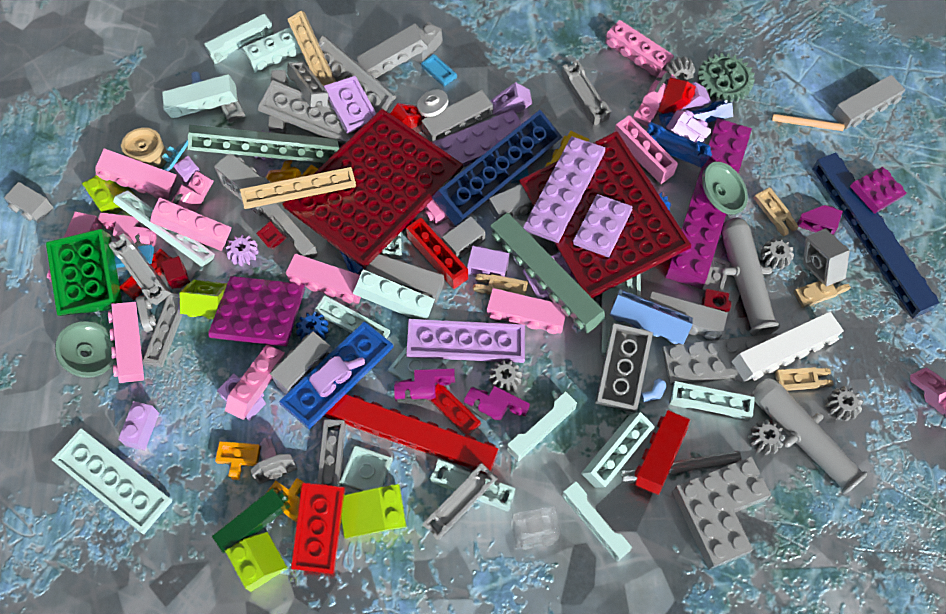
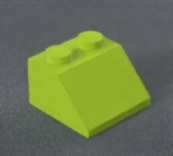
[82,175,135,214]
[180,280,227,319]
[225,532,288,592]

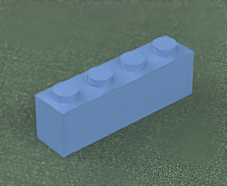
[610,289,693,344]

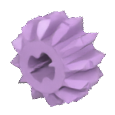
[226,234,259,267]

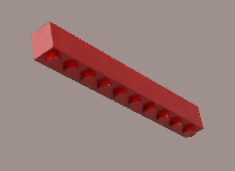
[323,394,499,476]

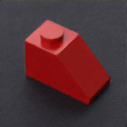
[658,78,696,114]
[390,103,426,129]

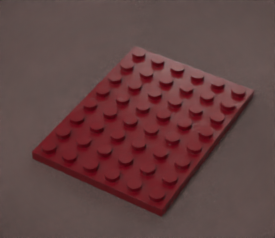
[282,109,463,269]
[519,131,691,298]

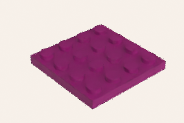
[208,276,305,346]

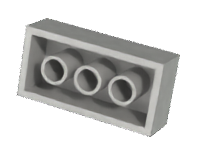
[595,323,653,413]

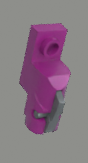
[394,369,455,405]
[464,386,530,421]

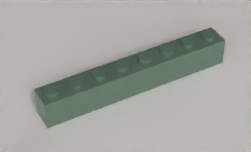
[188,124,339,163]
[490,212,605,333]

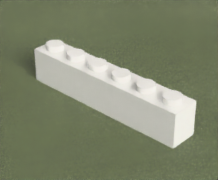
[732,312,844,382]

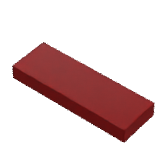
[120,248,172,301]
[429,383,481,435]

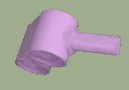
[309,356,365,397]

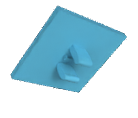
[162,140,188,171]

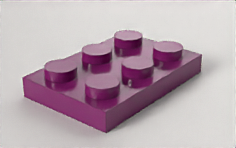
[850,166,907,214]

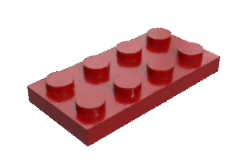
[291,483,345,574]

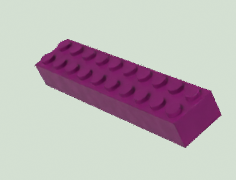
[666,118,752,289]

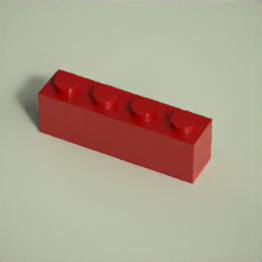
[406,217,468,290]
[634,410,691,495]

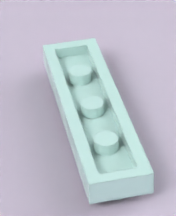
[314,295,390,339]

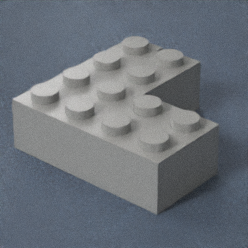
[672,457,771,570]

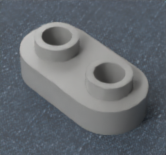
[136,295,157,332]

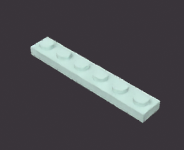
[113,190,215,267]

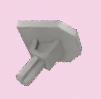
[251,438,298,485]

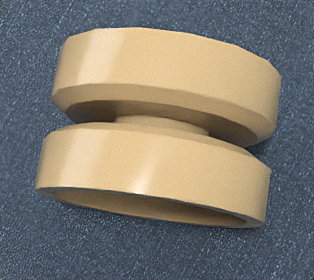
[121,128,167,169]

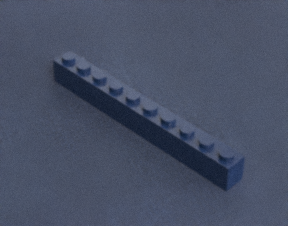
[812,153,940,319]

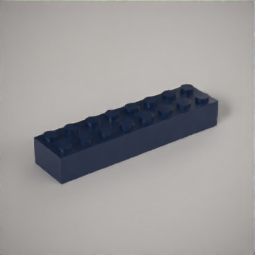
[432,110,563,226]

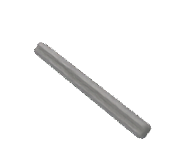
[621,451,742,481]

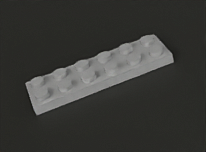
[306,35,397,114]
[258,80,360,144]
[662,333,787,385]

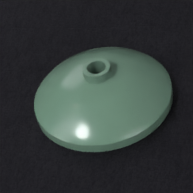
[702,162,748,215]
[55,321,116,378]

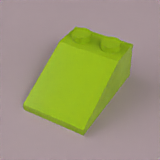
[342,484,407,539]

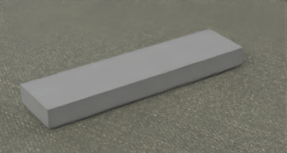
[142,292,183,368]

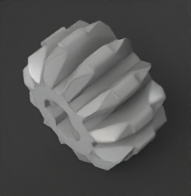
[665,56,695,82]
[761,238,794,270]
[489,360,522,393]
[826,386,863,421]
[749,419,785,455]

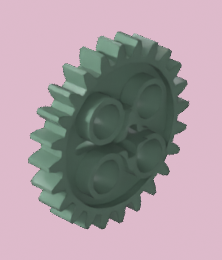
[697,53,755,102]

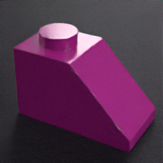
[796,205,843,235]

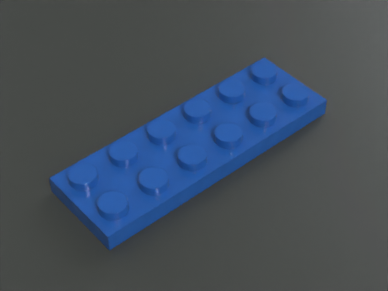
[279,321,393,429]

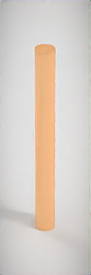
[772,114,844,131]

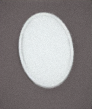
[417,89,448,117]

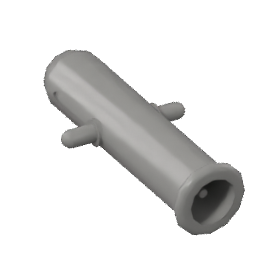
[721,218,780,336]
[753,379,868,494]

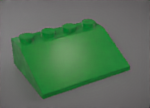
[46,229,122,316]

